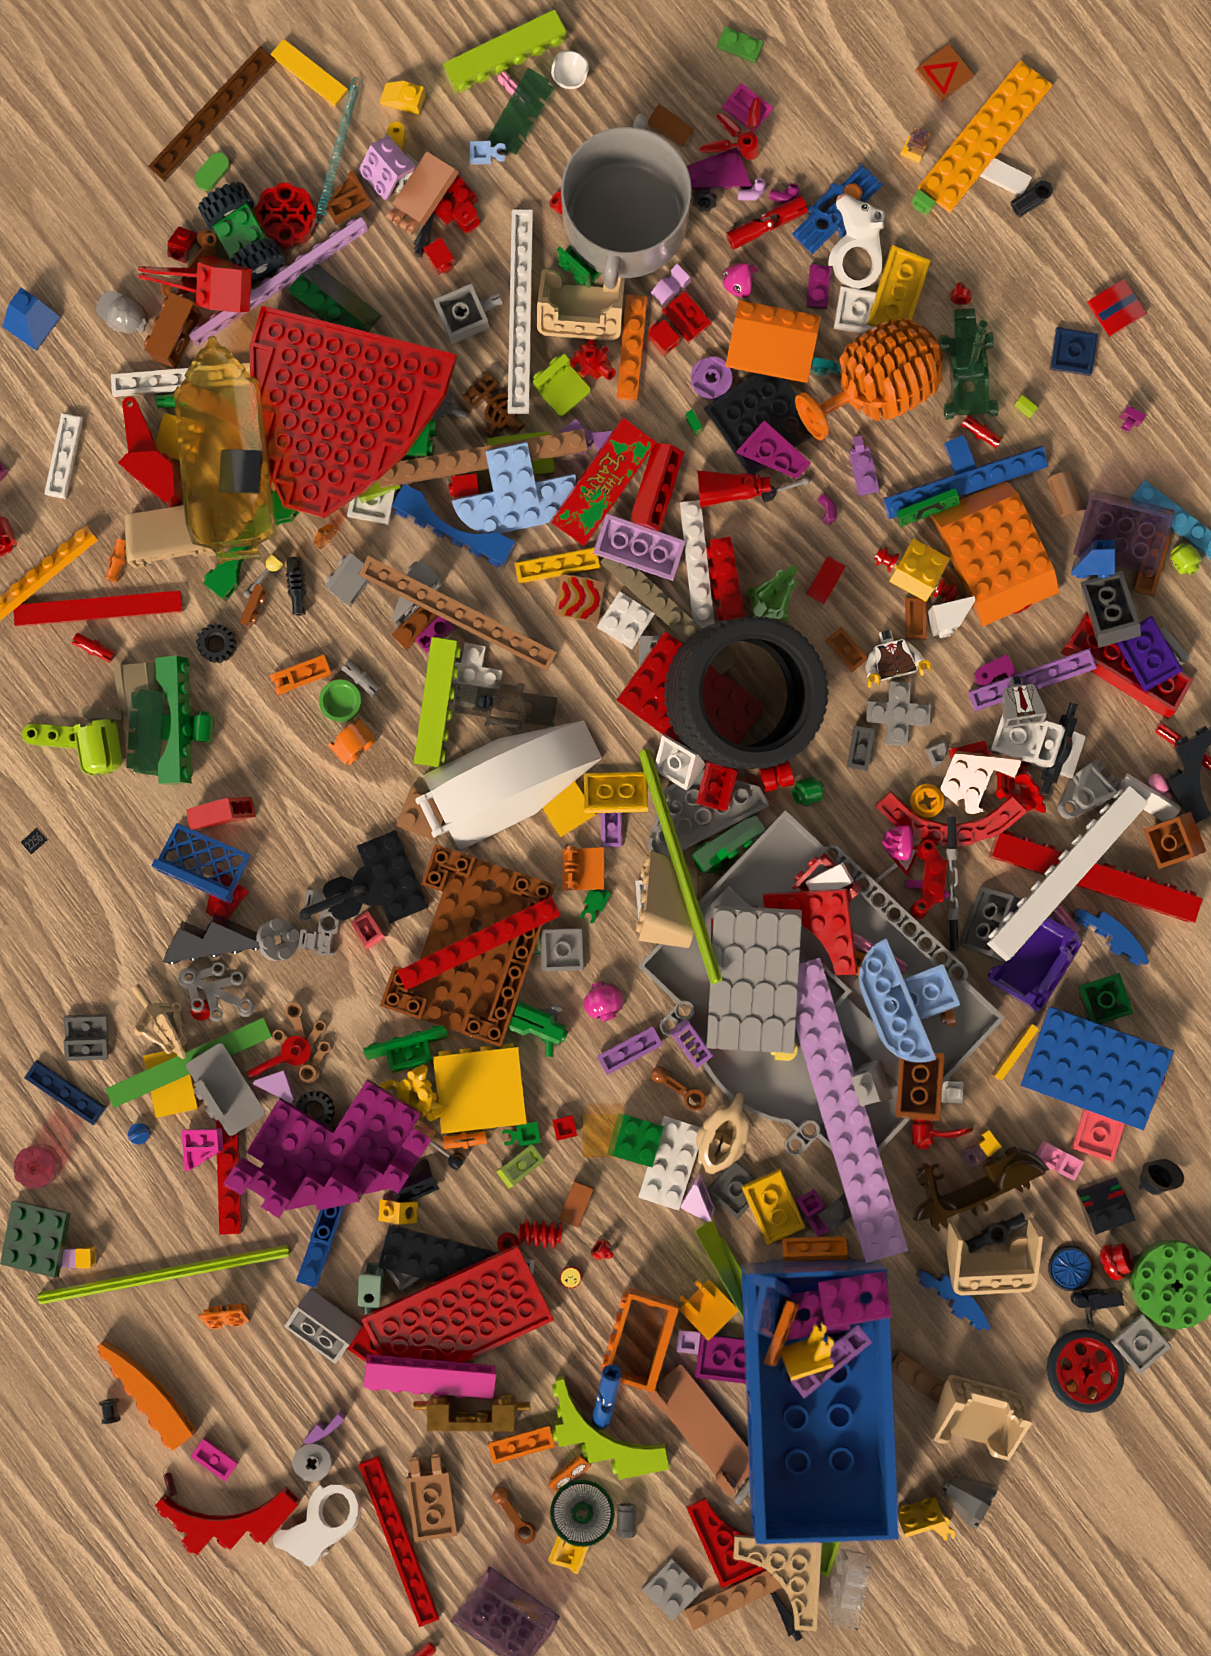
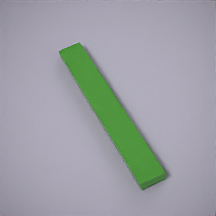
[105,1018,272,1108]

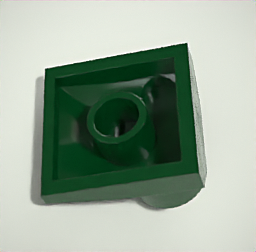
[1078,973,1134,1024]

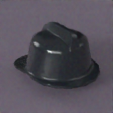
[1139,1159,1184,1195]

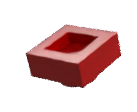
[552,1115,578,1141]

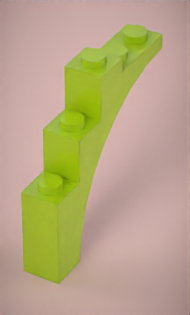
[552,1376,669,1480]

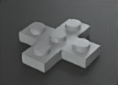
[866,682,931,746]

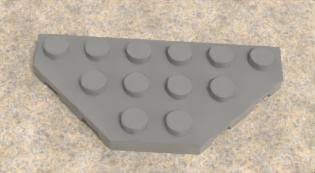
[647,769,769,857]

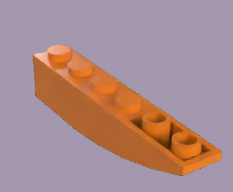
[97,1340,197,1451]

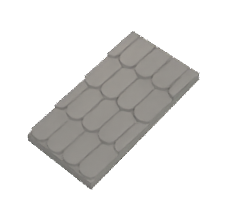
[707,905,802,1053]

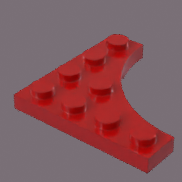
[763,888,858,975]
[686,1497,765,1588]

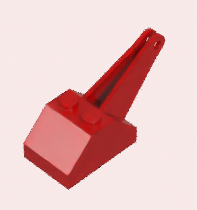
[138,256,252,313]
[118,396,183,507]

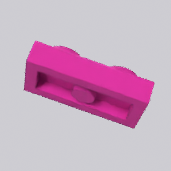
[190,1437,239,1482]

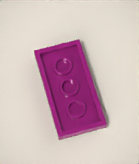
[695,1333,746,1384]

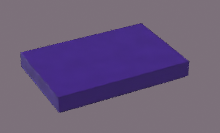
[1117,616,1183,692]

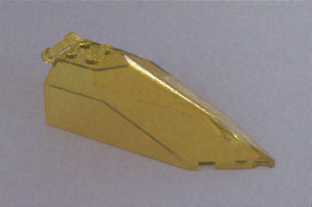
[174,336,278,564]

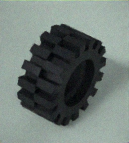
[196,623,237,663]
[296,1091,335,1126]

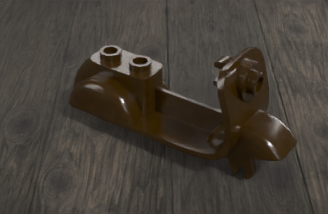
[913,1146,1049,1232]

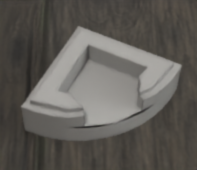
[925,741,947,769]

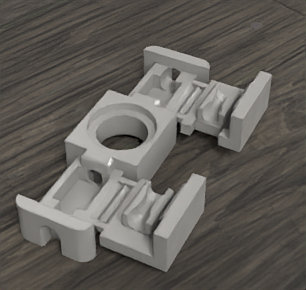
[298,890,339,956]

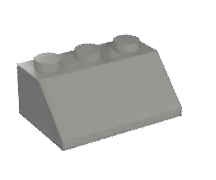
[284,1289,362,1364]

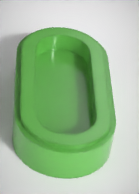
[195,153,230,191]

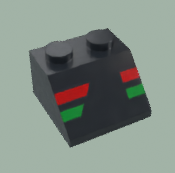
[1076,1177,1136,1235]

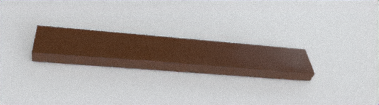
[148,46,276,182]

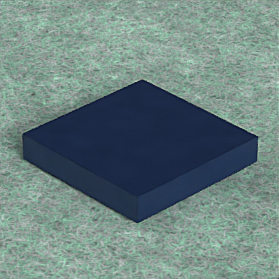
[1049,327,1098,376]

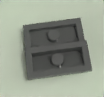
[63,1014,109,1061]

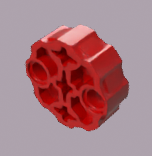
[254,182,318,249]

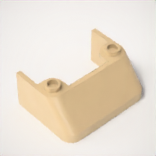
[946,1218,1043,1295]

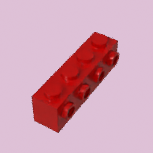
[629,443,685,531]
[706,536,745,621]

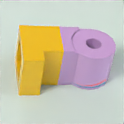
[61,1246,96,1268]

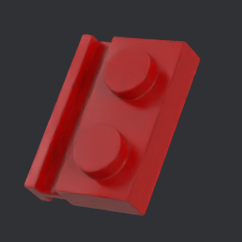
[662,291,712,343]

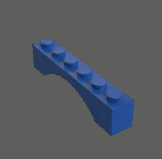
[392,484,516,568]

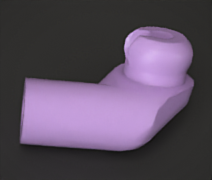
[738,178,766,201]

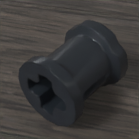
[99,1398,121,1424]

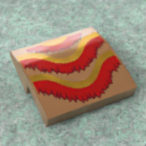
[553,574,605,624]

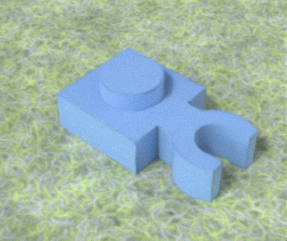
[470,141,506,165]

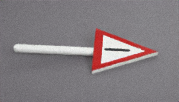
[865,846,918,890]

